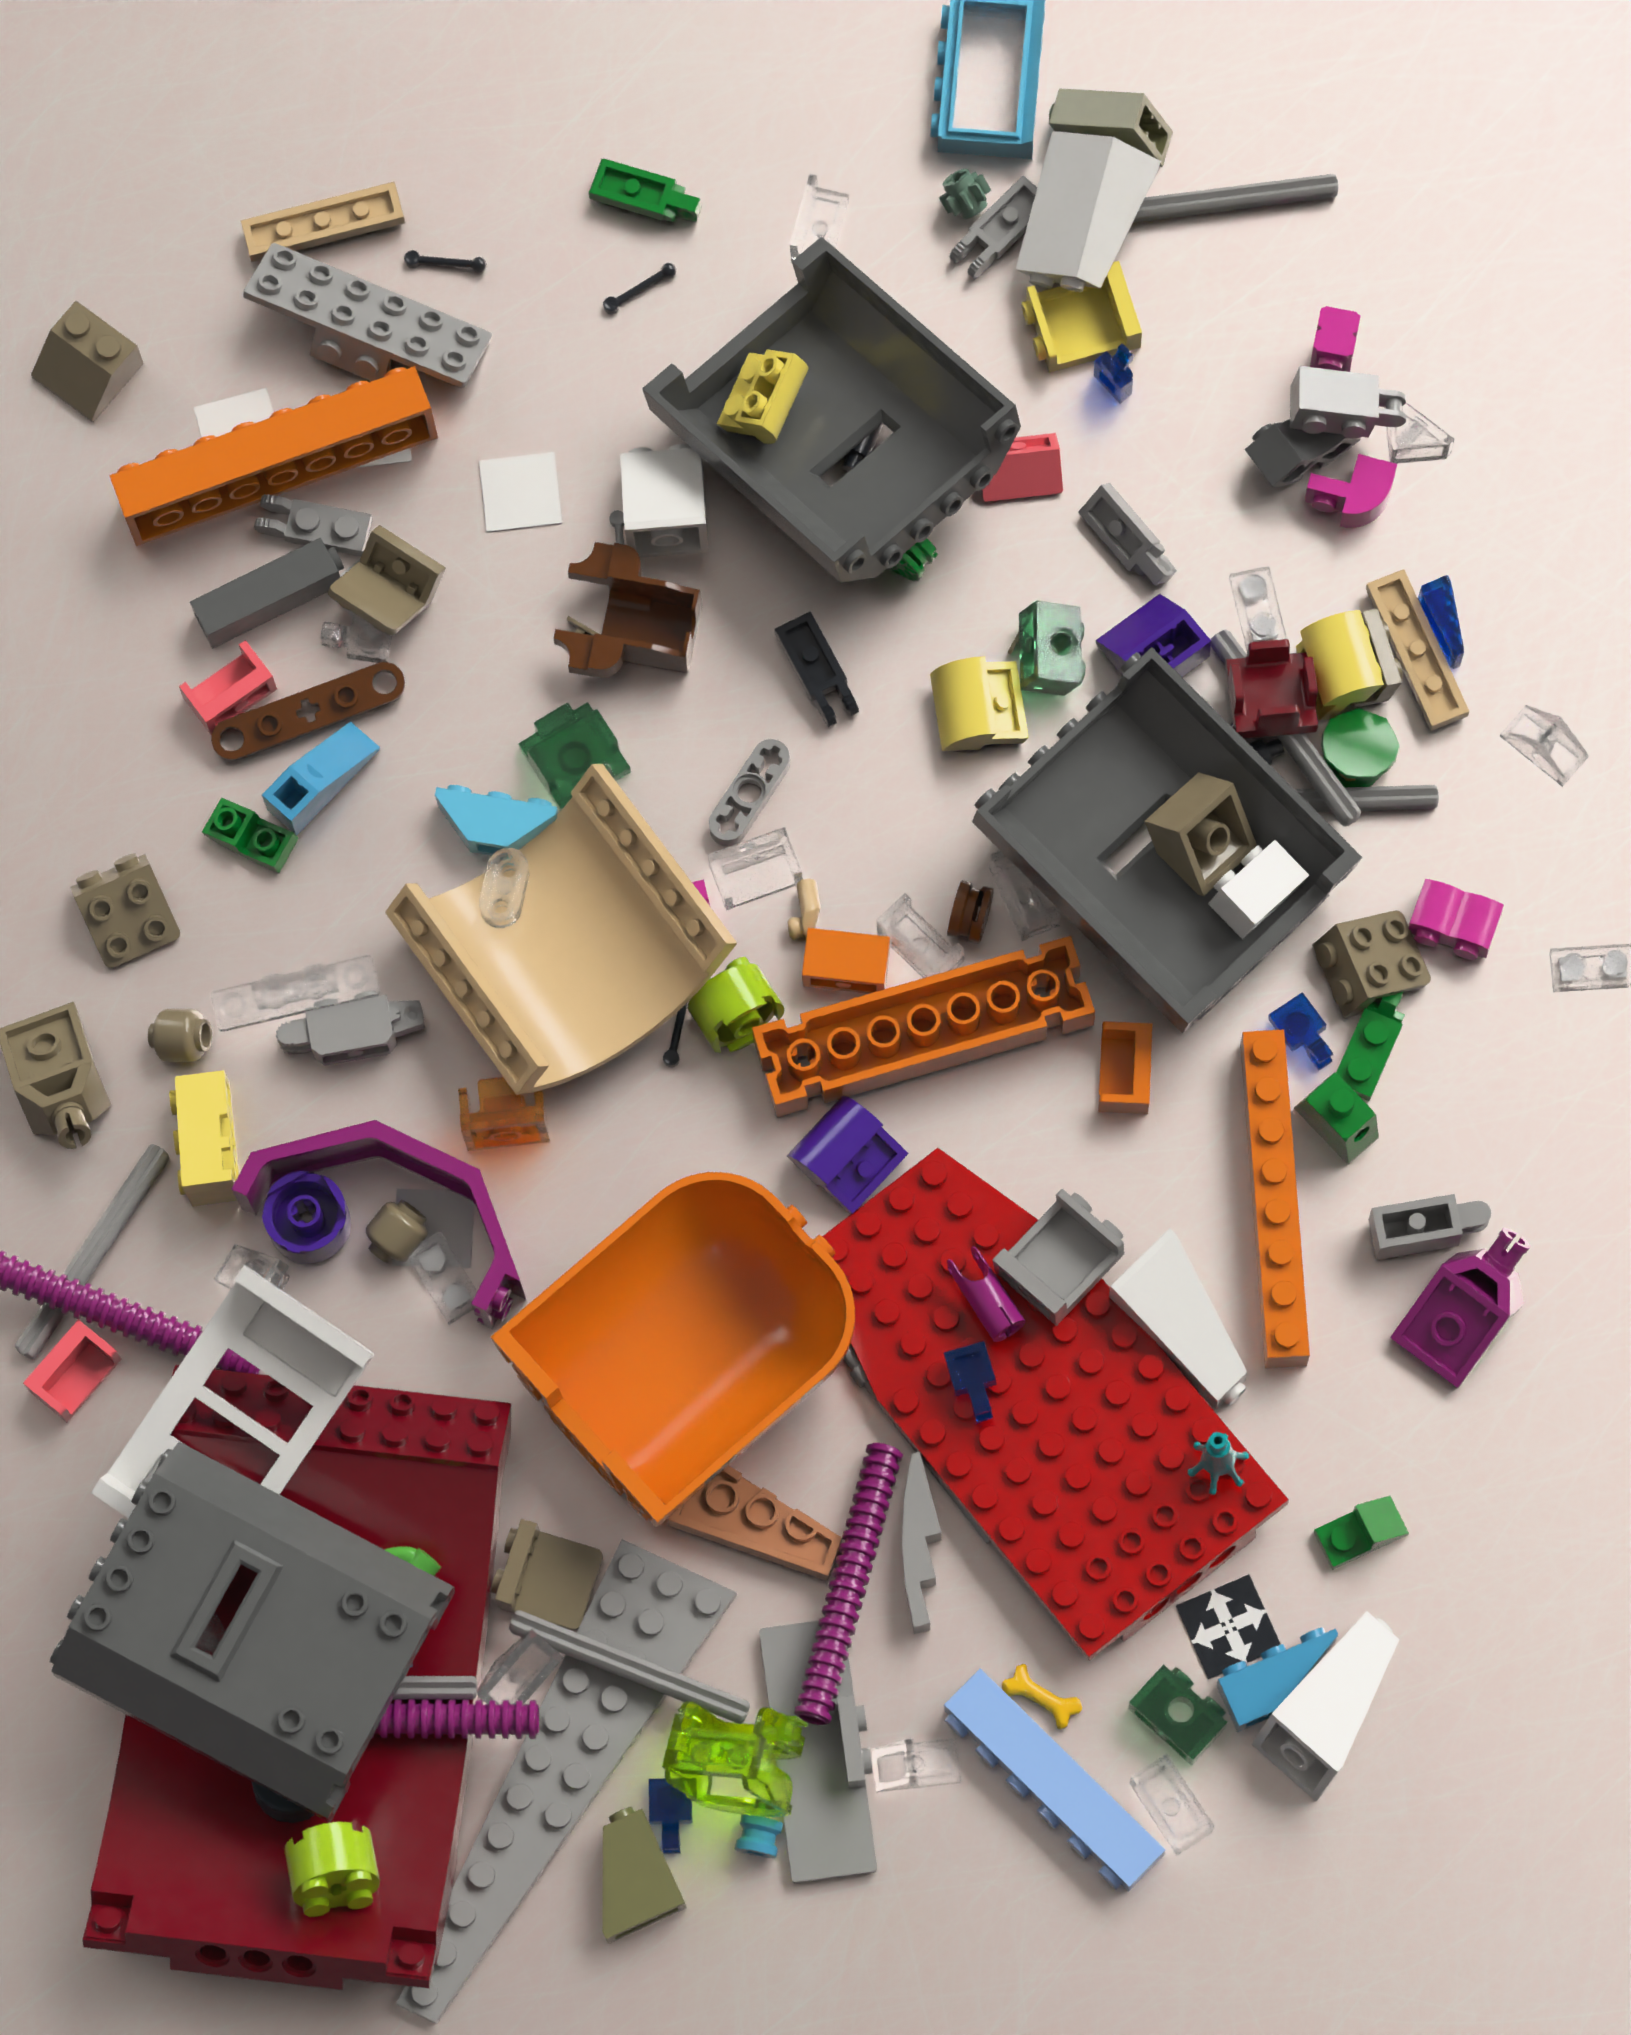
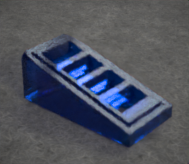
[1418,575,1464,669]

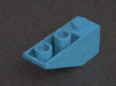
[262,721,380,836]
[1216,1627,1338,1733]

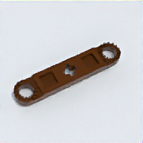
[211,662,405,761]

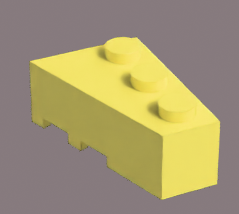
[169,1070,239,1207]

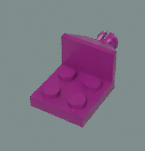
[1390,1227,1530,1388]

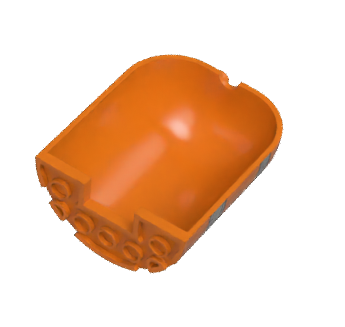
[491,1172,855,1527]

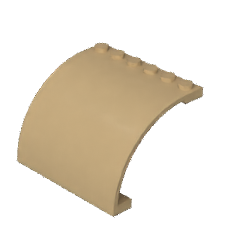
[385,764,737,1095]

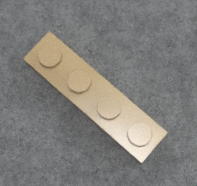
[240,181,405,262]
[1366,569,1470,731]

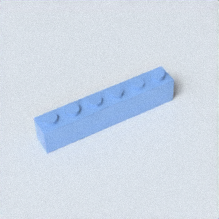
[944,1668,1165,1892]

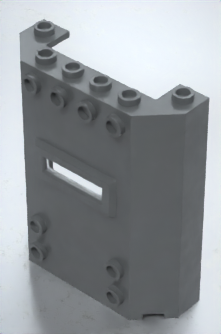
[642,236,1021,583]
[972,647,1363,1034]
[50,1442,455,1823]

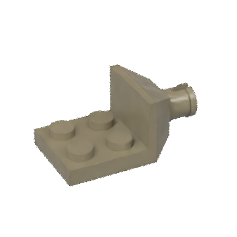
[0,1002,111,1149]

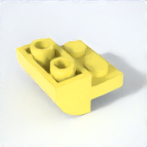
[717,349,809,444]
[1295,610,1384,721]
[930,656,1029,751]

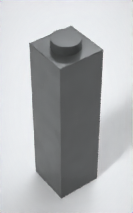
[190,537,344,649]

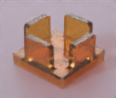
[458,1077,550,1151]

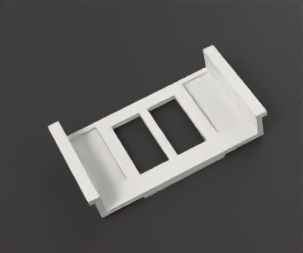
[91,1265,374,1519]

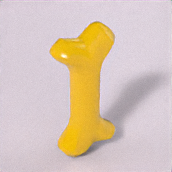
[1001,1664,1082,1730]

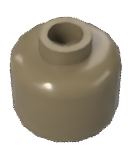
[148,1009,212,1062]
[365,1199,428,1263]

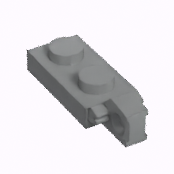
[1078,483,1177,585]

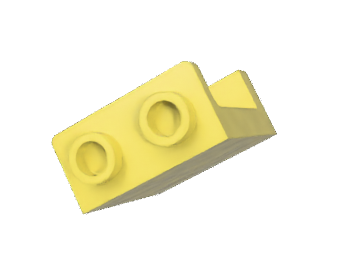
[1021,261,1142,373]

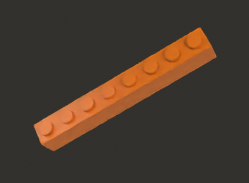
[1240,1029,1310,1369]

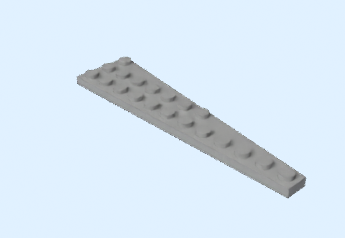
[396,1539,737,2024]

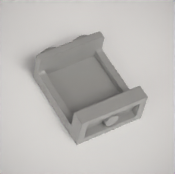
[993,1189,1125,1326]

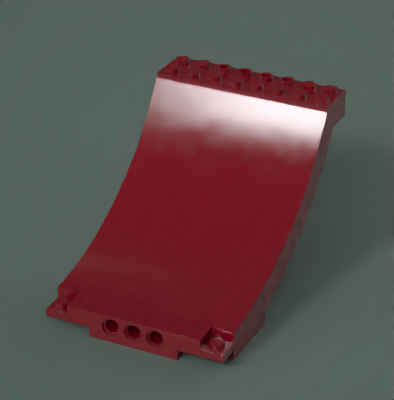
[82,1365,511,1990]

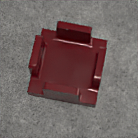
[1225,639,1318,739]

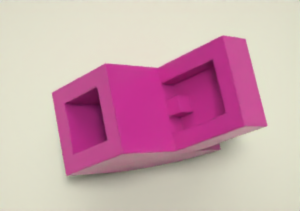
[1305,454,1398,528]

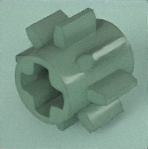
[939,169,991,219]

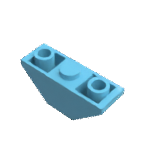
[435,785,558,858]

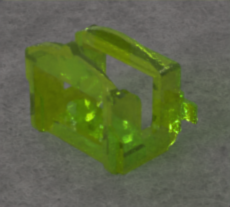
[662,1701,808,1817]

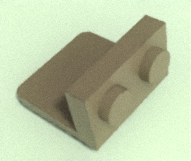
[328,525,446,635]
[70,853,180,968]
[1312,910,1431,1018]
[491,1519,603,1630]

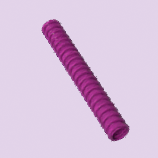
[0,1250,260,1374]
[794,1443,903,1725]
[372,1699,539,1739]

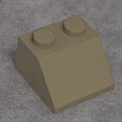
[31,301,144,422]
[1144,772,1257,896]

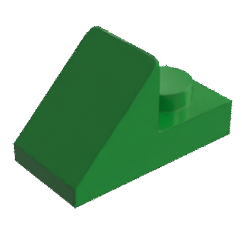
[1314,1496,1409,1570]

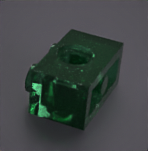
[1019,600,1086,696]
[1128,1664,1228,1766]

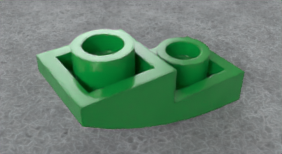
[202,797,299,873]

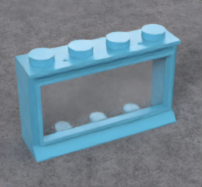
[931,0,1046,159]

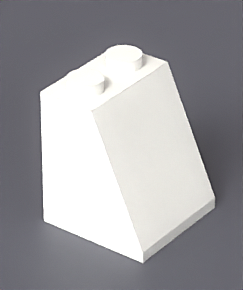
[620,444,709,558]

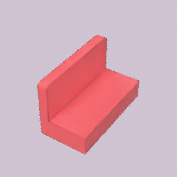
[982,433,1063,502]

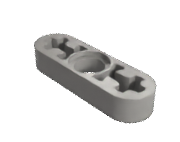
[709,739,790,847]

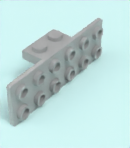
[243,243,492,388]
[759,1621,877,1883]

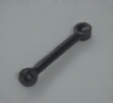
[404,250,487,273]
[603,263,676,314]
[663,1002,688,1067]

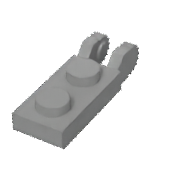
[949,176,1037,279]
[254,494,373,556]

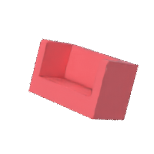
[179,640,277,735]
[23,1319,122,1423]

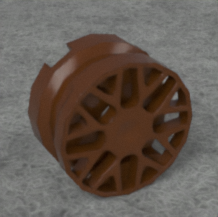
[947,880,994,944]

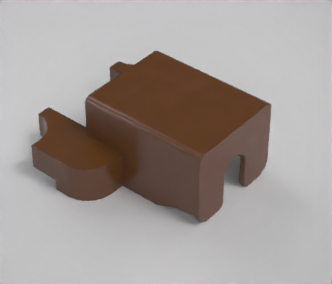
[553,542,702,678]

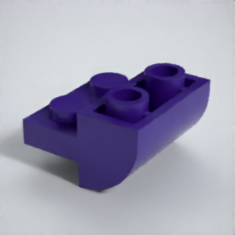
[787,1096,909,1214]

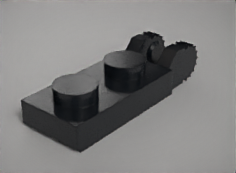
[774,611,859,727]

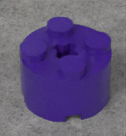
[262,1171,351,1264]

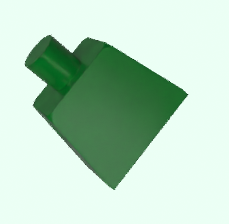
[1294,1073,1379,1165]

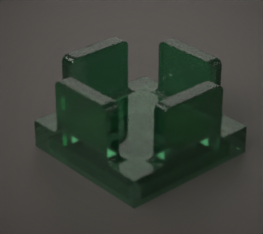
[518,702,631,811]

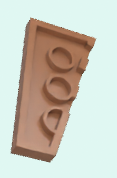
[668,1465,842,1581]

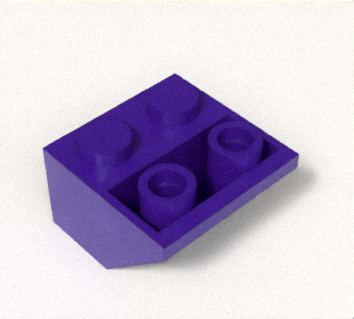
[1095,594,1211,677]

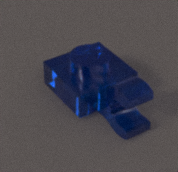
[1094,343,1134,404]
[1268,992,1333,1070]
[944,1341,997,1423]
[649,1778,693,1854]

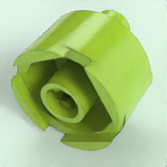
[688,957,784,1053]
[285,1822,380,1917]

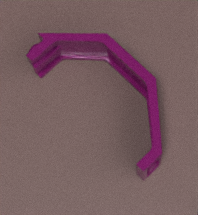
[232,1120,526,1329]

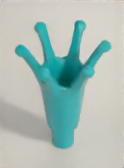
[1188,1432,1249,1495]

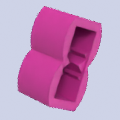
[1409,879,1504,960]

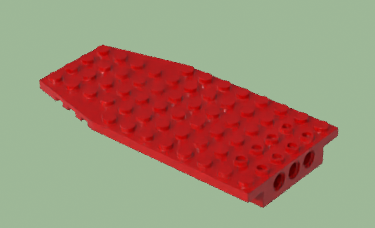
[822,1148,1289,1661]

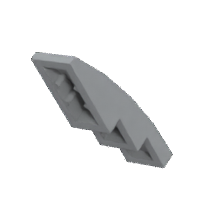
[902,1452,942,1634]

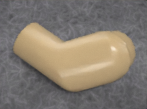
[787,879,821,940]

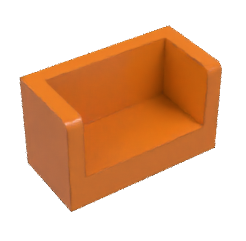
[802,928,890,994]
[1098,1021,1153,1114]

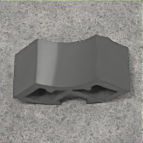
[1244,419,1361,487]

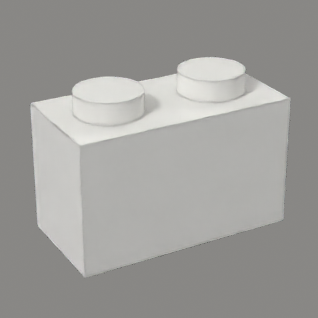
[1208,840,1309,939]

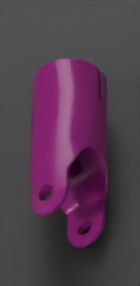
[947,1246,1025,1342]

